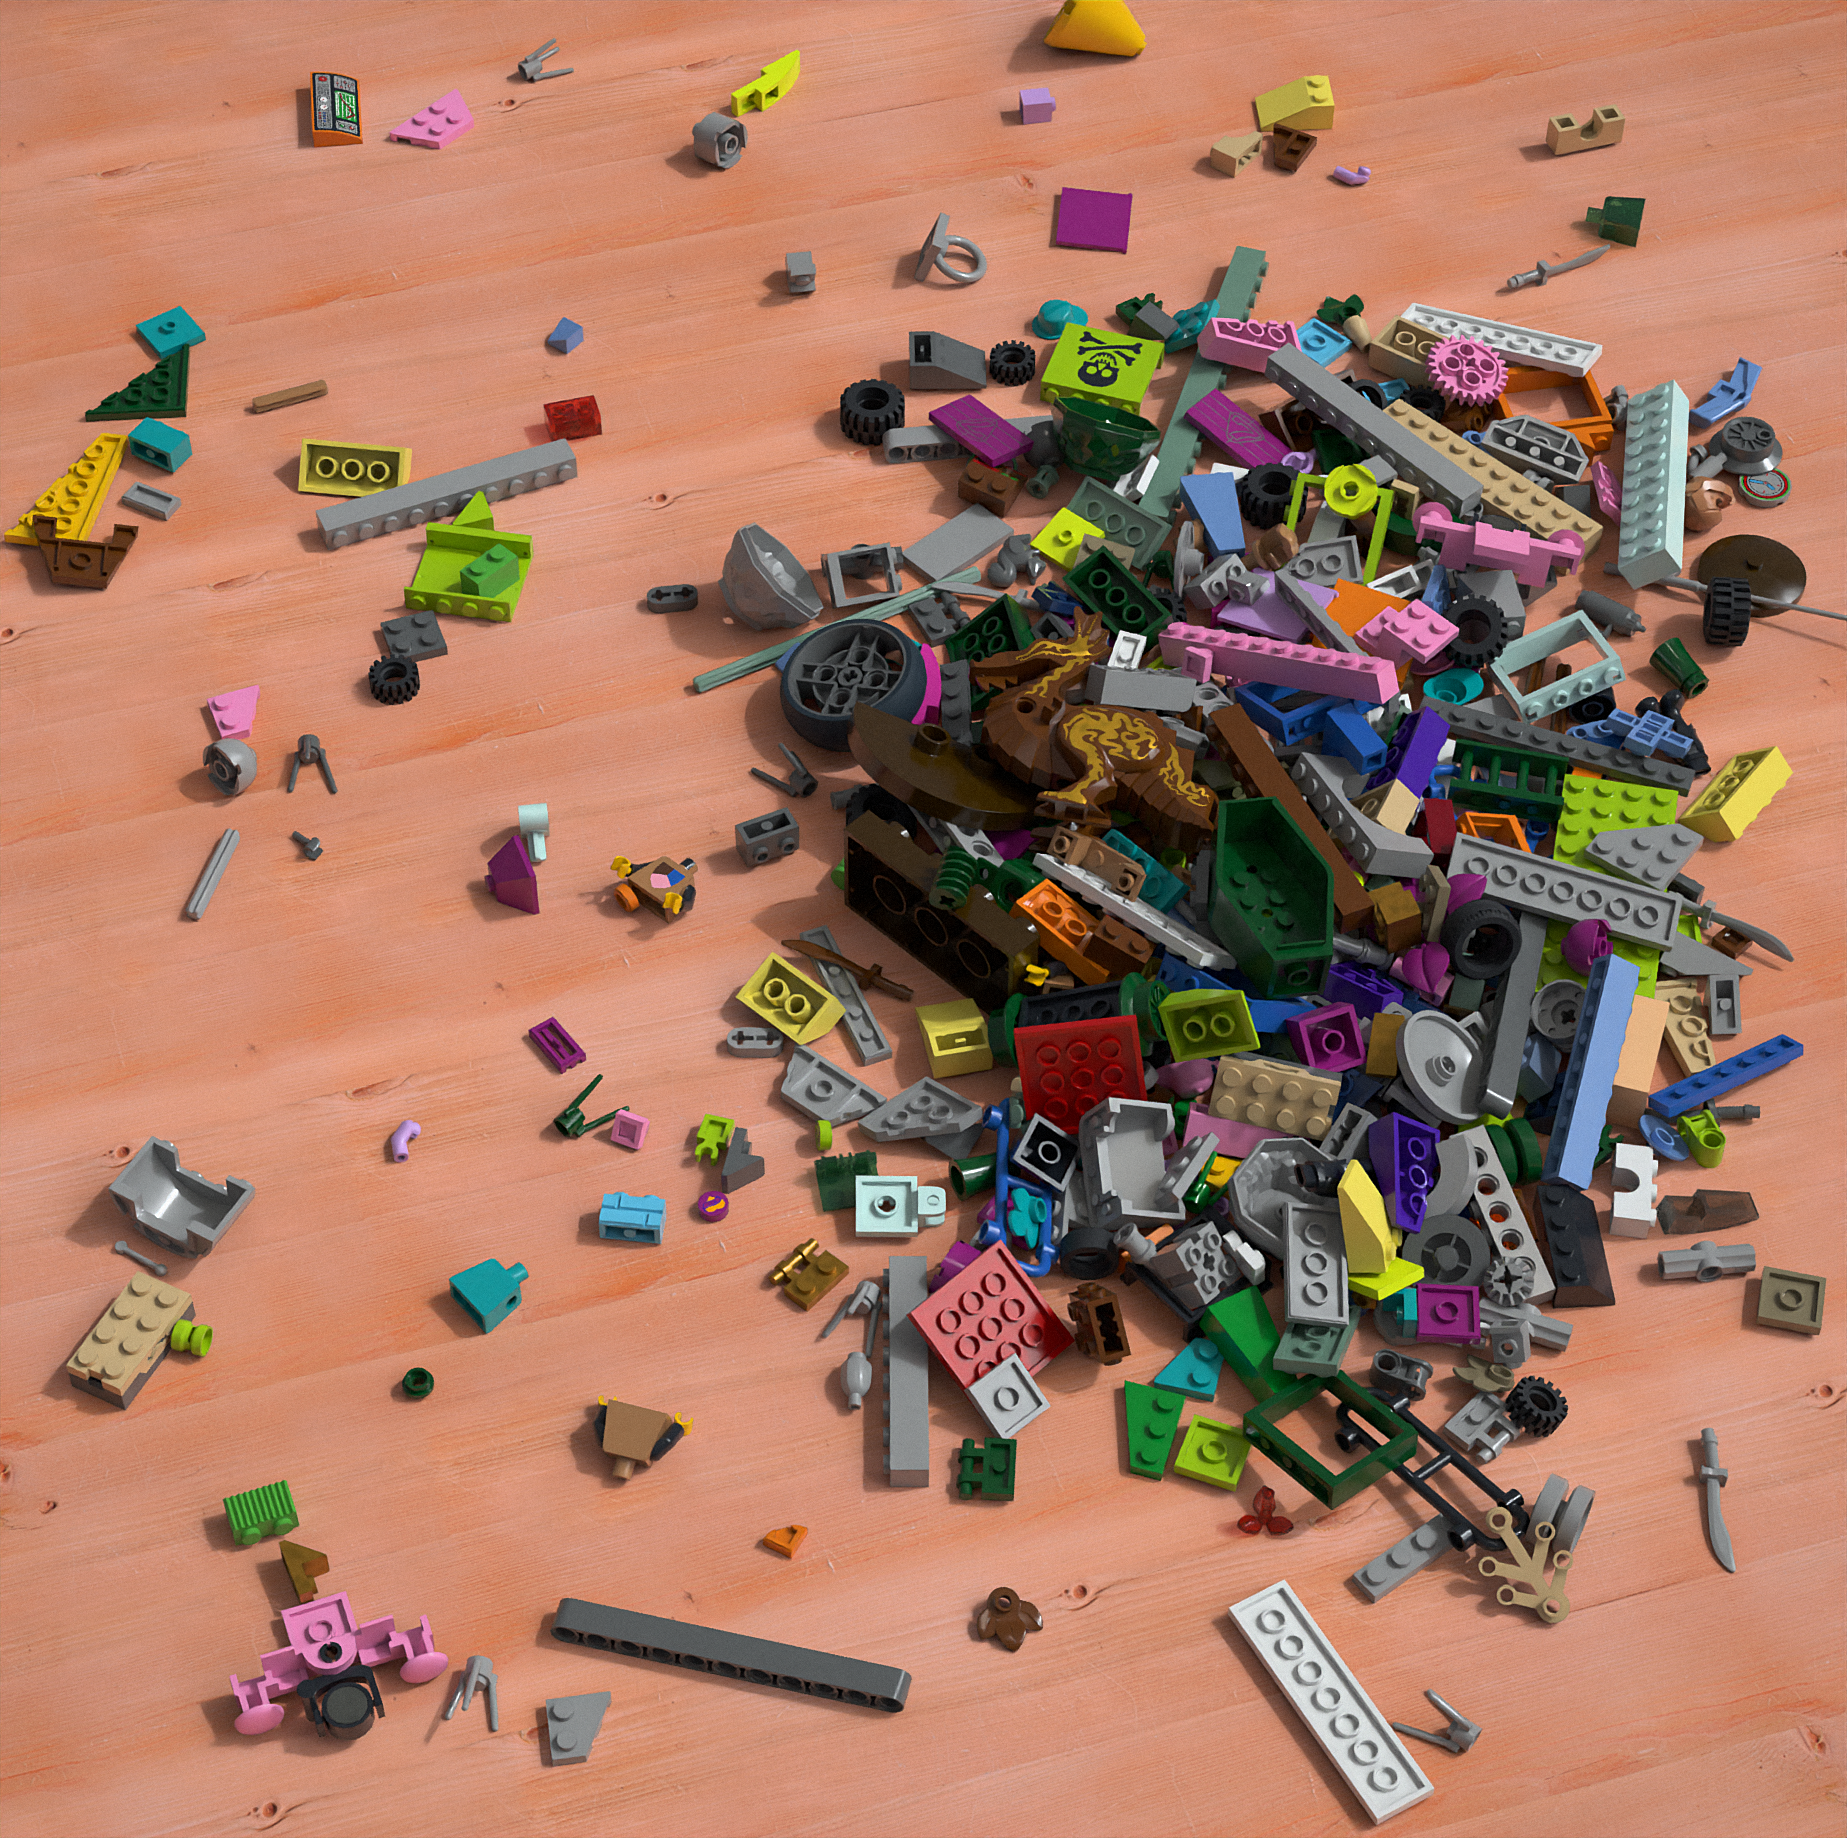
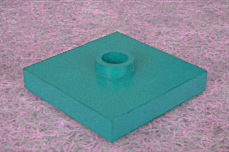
[136,306,206,359]

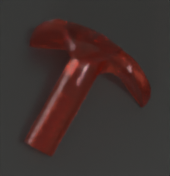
[1237,1485,1294,1536]

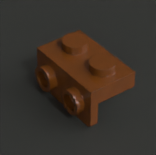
[1439,398,1493,433]

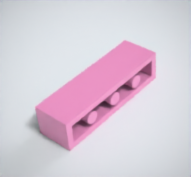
[1183,1102,1310,1158]

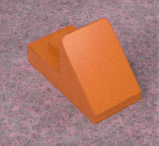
[1566,424,1614,466]

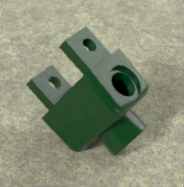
[972,857,1063,914]

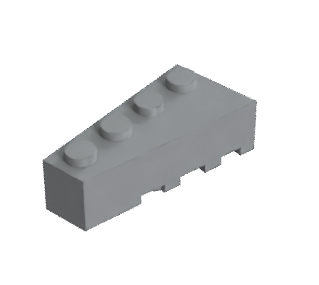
[1084,665,1197,716]

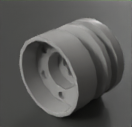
[1531,979,1586,1054]

